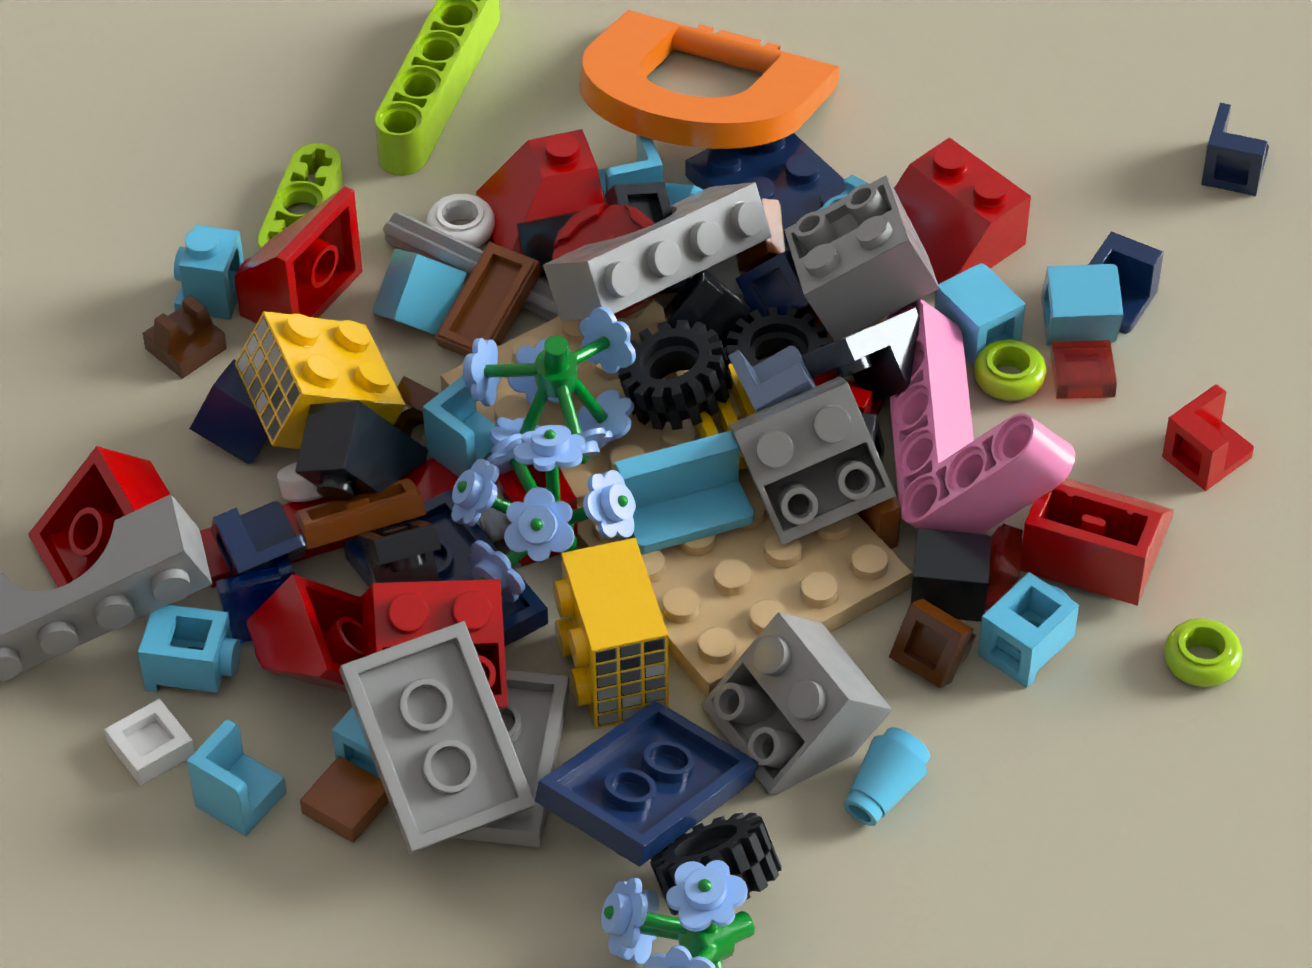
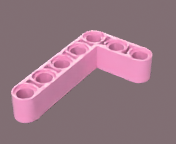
[886,299,1075,534]

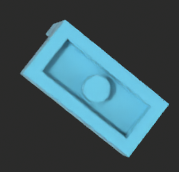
[615,431,754,554]

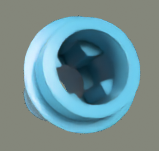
[843,727,930,826]

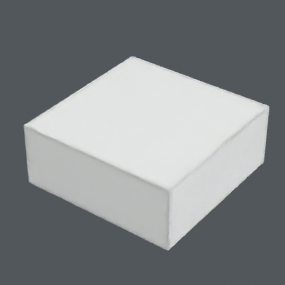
[104,698,195,786]

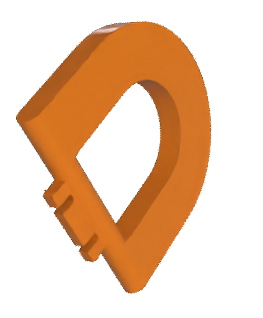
[579,10,840,149]

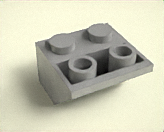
[784,175,939,341]
[729,376,896,545]
[701,612,893,795]

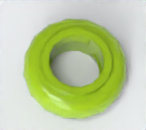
[973,339,1047,401]
[1163,618,1243,687]

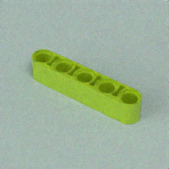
[374,0,501,176]

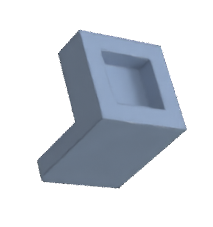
[728,346,816,412]

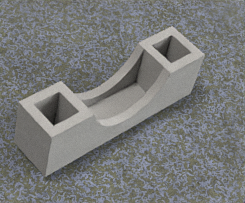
[543,182,772,321]
[0,494,212,682]

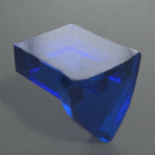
[215,559,296,643]

